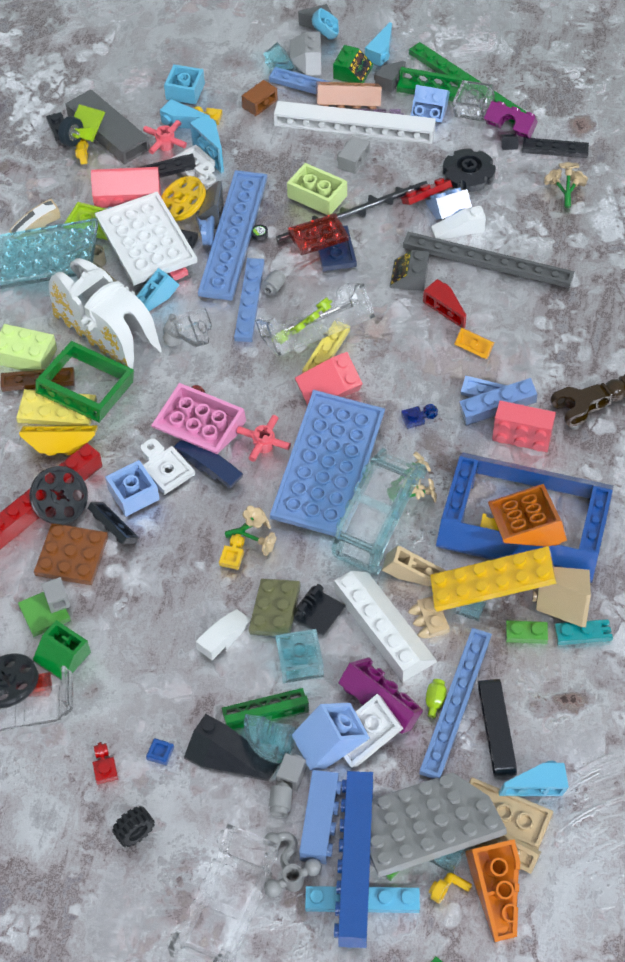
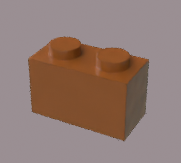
[241,80,278,116]

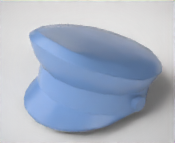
[197,216,215,247]

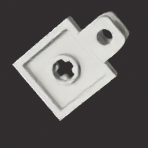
[170,145,216,187]
[141,438,195,495]

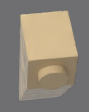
[382,545,446,587]

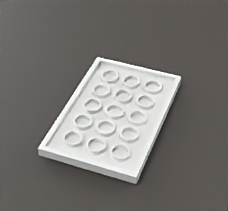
[95,191,198,286]

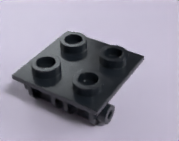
[293,584,346,636]

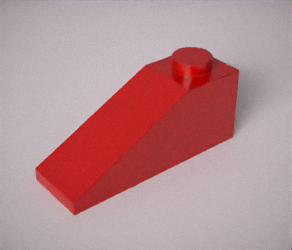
[423,279,467,328]

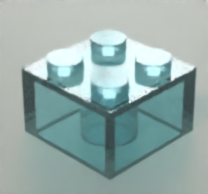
[275,629,324,684]

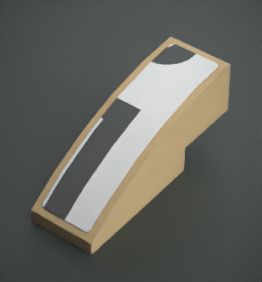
[9,199,61,243]

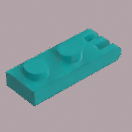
[554,619,613,645]

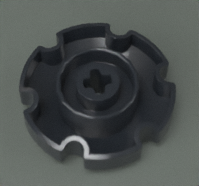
[442,149,496,192]

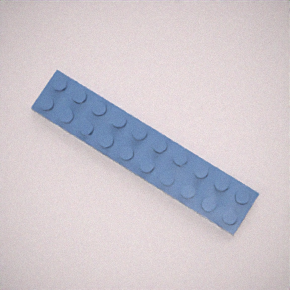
[198,170,268,301]

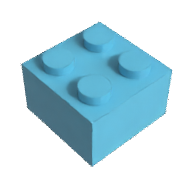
[164,65,205,105]

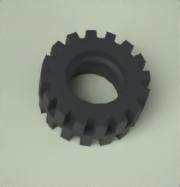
[112,806,155,847]

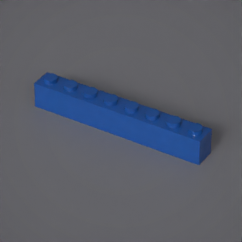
[334,771,373,948]

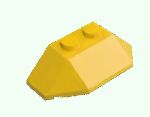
[19,425,98,456]

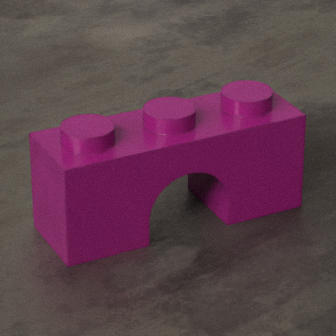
[484,101,538,138]

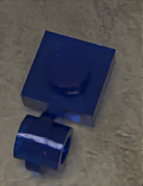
[401,404,438,429]

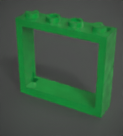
[36,341,134,423]

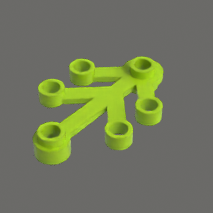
[273,297,333,345]

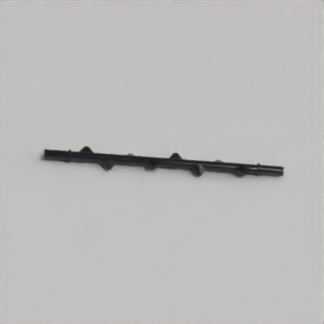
[276,181,428,243]

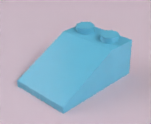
[190,114,224,173]

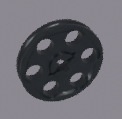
[29,466,88,524]
[0,653,39,708]

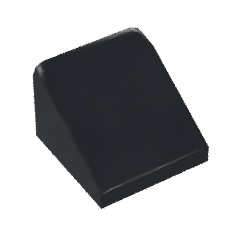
[500,134,518,150]

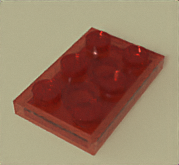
[288,213,349,256]

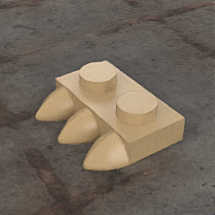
[408,596,450,638]

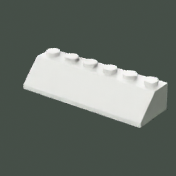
[334,571,437,683]

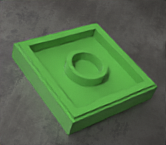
[18,592,71,637]

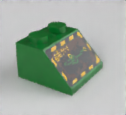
[333,45,373,83]

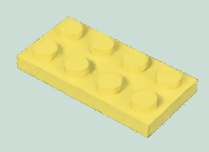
[16,389,97,426]

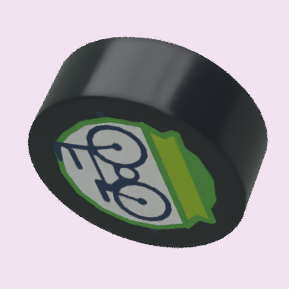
[251,225,268,241]

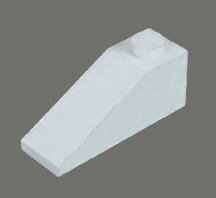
[431,206,486,239]

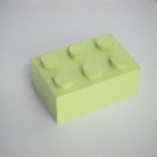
[287,163,347,216]
[0,324,57,371]

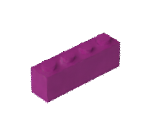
[338,657,423,734]

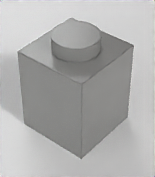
[41,577,71,613]
[276,753,306,791]

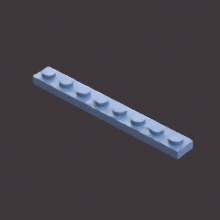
[419,628,492,779]

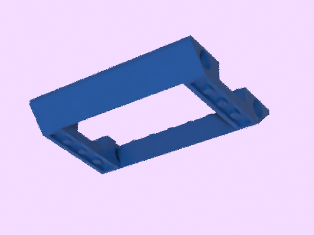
[436,452,614,583]

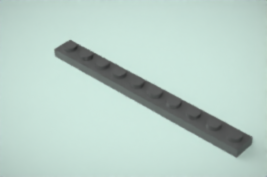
[403,231,575,288]

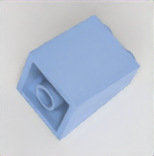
[292,703,370,771]

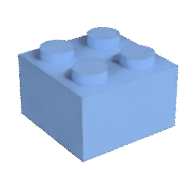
[105,460,160,516]

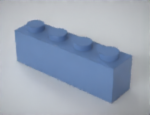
[460,378,537,426]
[299,770,342,864]

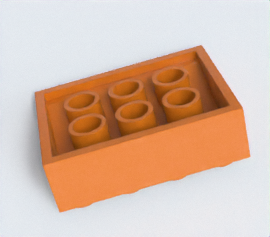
[488,484,567,547]

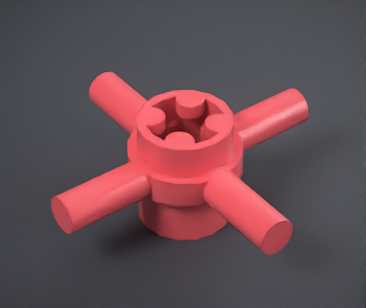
[143,120,187,154]
[236,415,291,462]

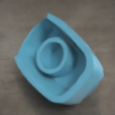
[312,8,339,40]

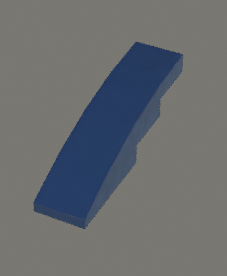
[174,440,243,489]

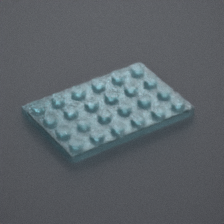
[0,218,98,289]

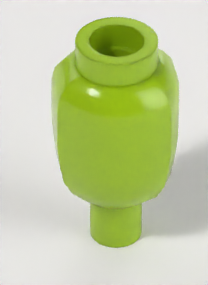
[425,679,447,718]

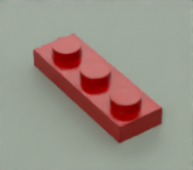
[401,178,452,205]

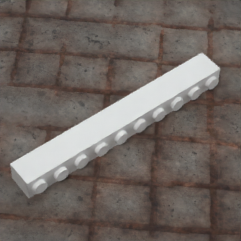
[274,101,436,144]

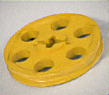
[161,176,206,221]

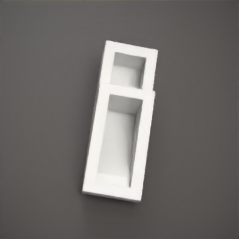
[195,609,251,661]

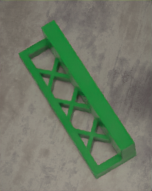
[397,67,462,103]
[222,688,309,731]

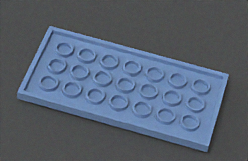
[270,390,385,539]

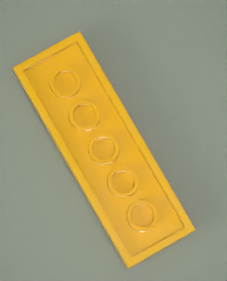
[430,546,557,612]

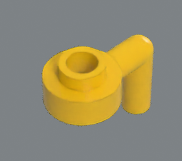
[429,872,472,904]

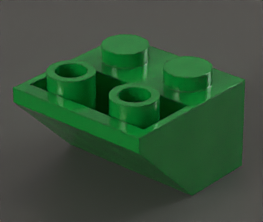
[33,620,91,682]

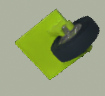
[58,104,105,147]

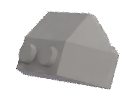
[290,31,322,77]

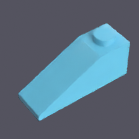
[365,22,392,67]
[160,99,210,129]
[136,268,180,311]
[499,761,569,796]

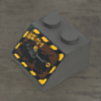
[390,250,429,292]

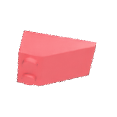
[295,352,363,406]

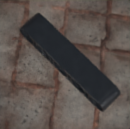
[478,679,517,777]

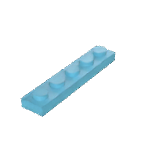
[305,886,420,913]

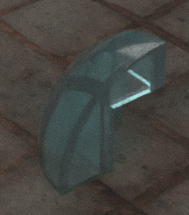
[244,714,296,764]

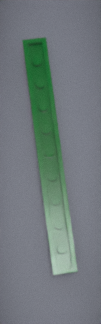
[409,42,526,124]

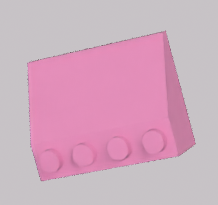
[151,383,246,454]

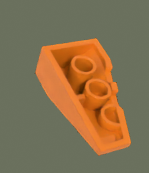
[465,839,520,942]

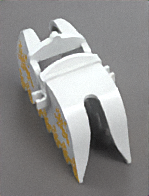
[49,258,162,369]

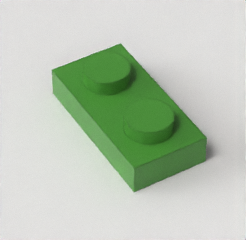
[506,620,548,644]

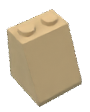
[532,567,591,627]

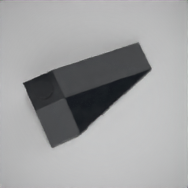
[184,714,280,781]

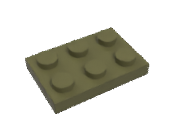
[249,579,301,637]

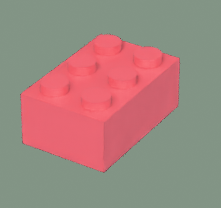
[492,400,556,452]

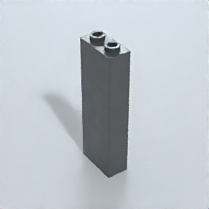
[65,89,150,165]

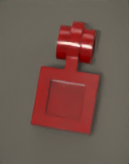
[92,742,119,785]

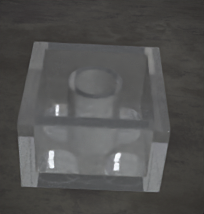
[452,80,495,122]

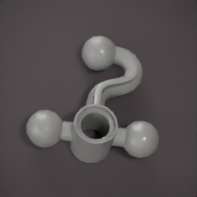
[264,832,322,898]

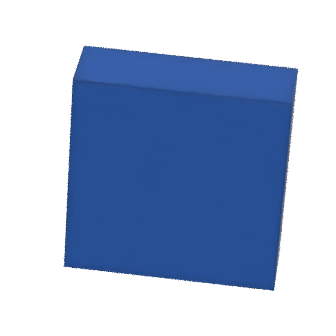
[146,738,174,766]

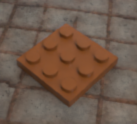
[34,524,109,586]

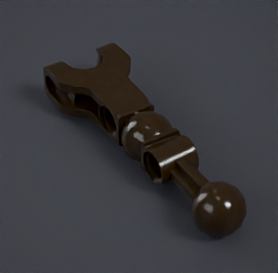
[550,374,625,427]

